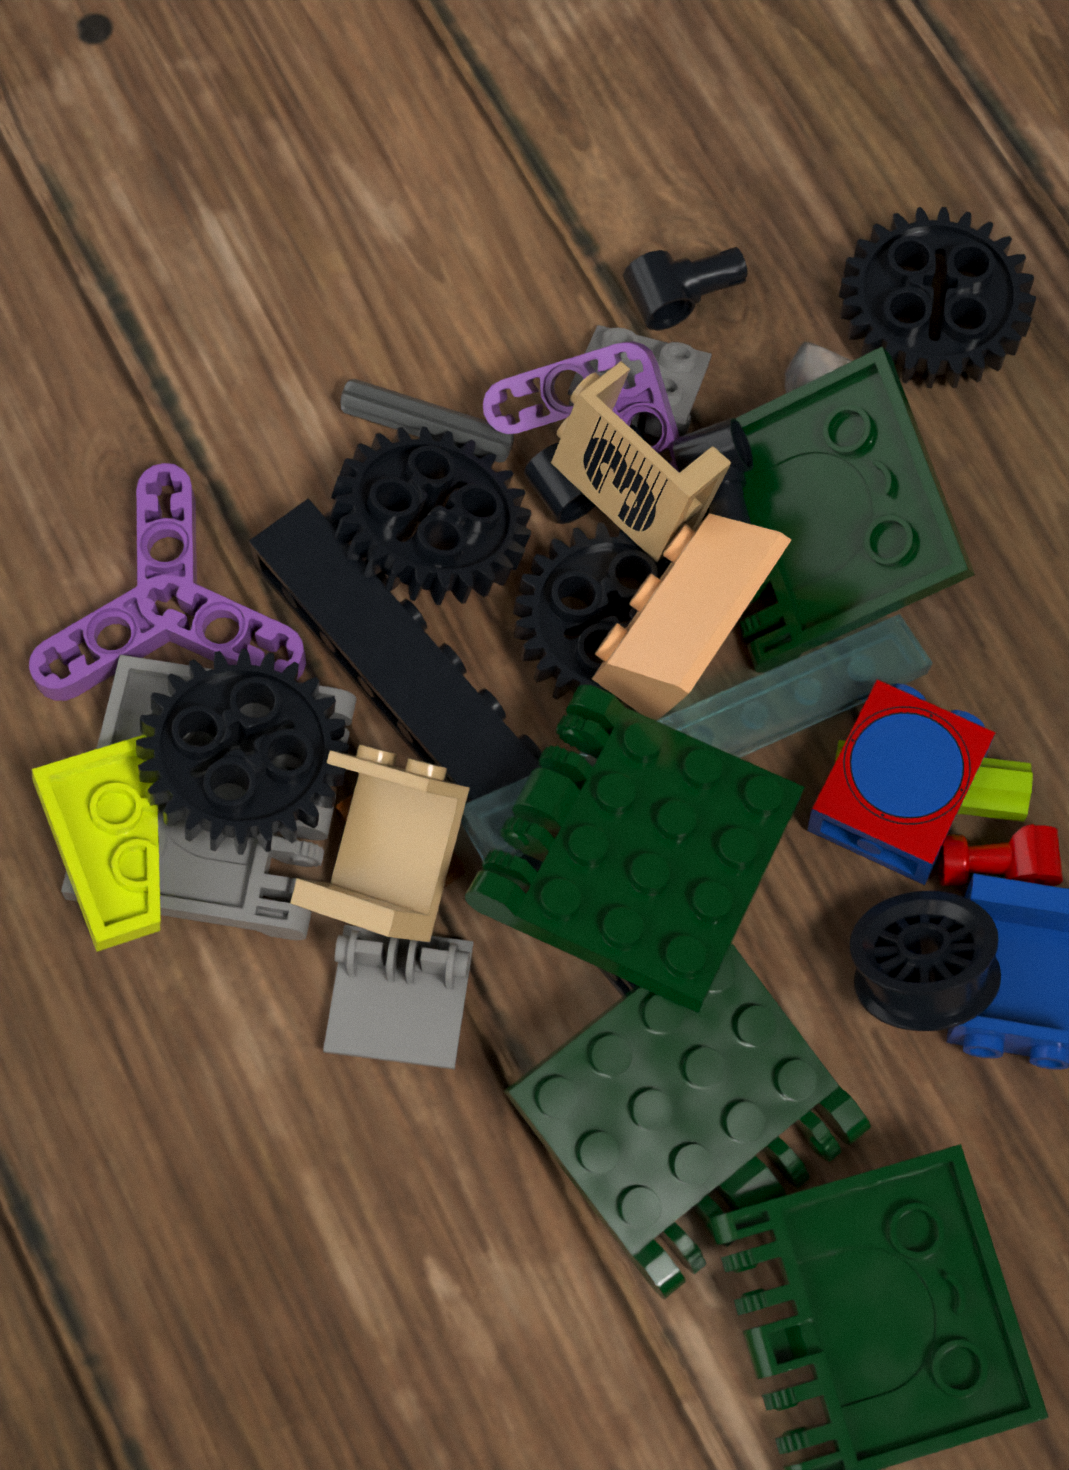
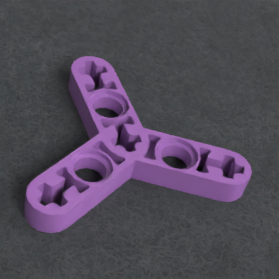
[29,463,306,701]

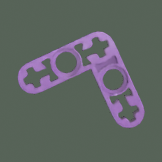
[483,341,680,473]

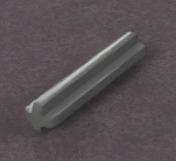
[340,379,514,463]

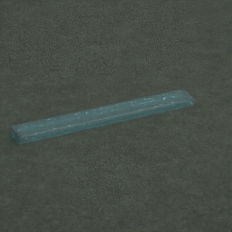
[461,614,933,861]

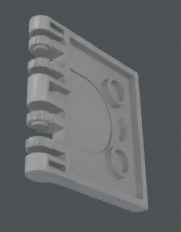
[61,655,357,940]

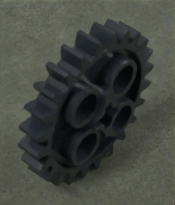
[839,207,1036,389]
[330,427,532,605]
[513,522,671,711]
[136,649,349,855]

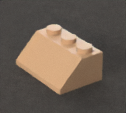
[592,513,791,721]

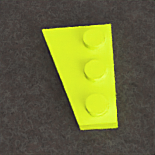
[32,734,161,952]

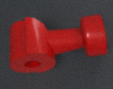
[937,824,1063,887]

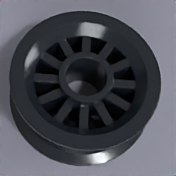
[850,891,1001,1031]

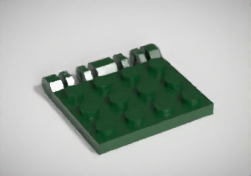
[702,347,975,673]
[465,684,805,1013]
[504,943,871,1300]
[709,1144,1049,1470]

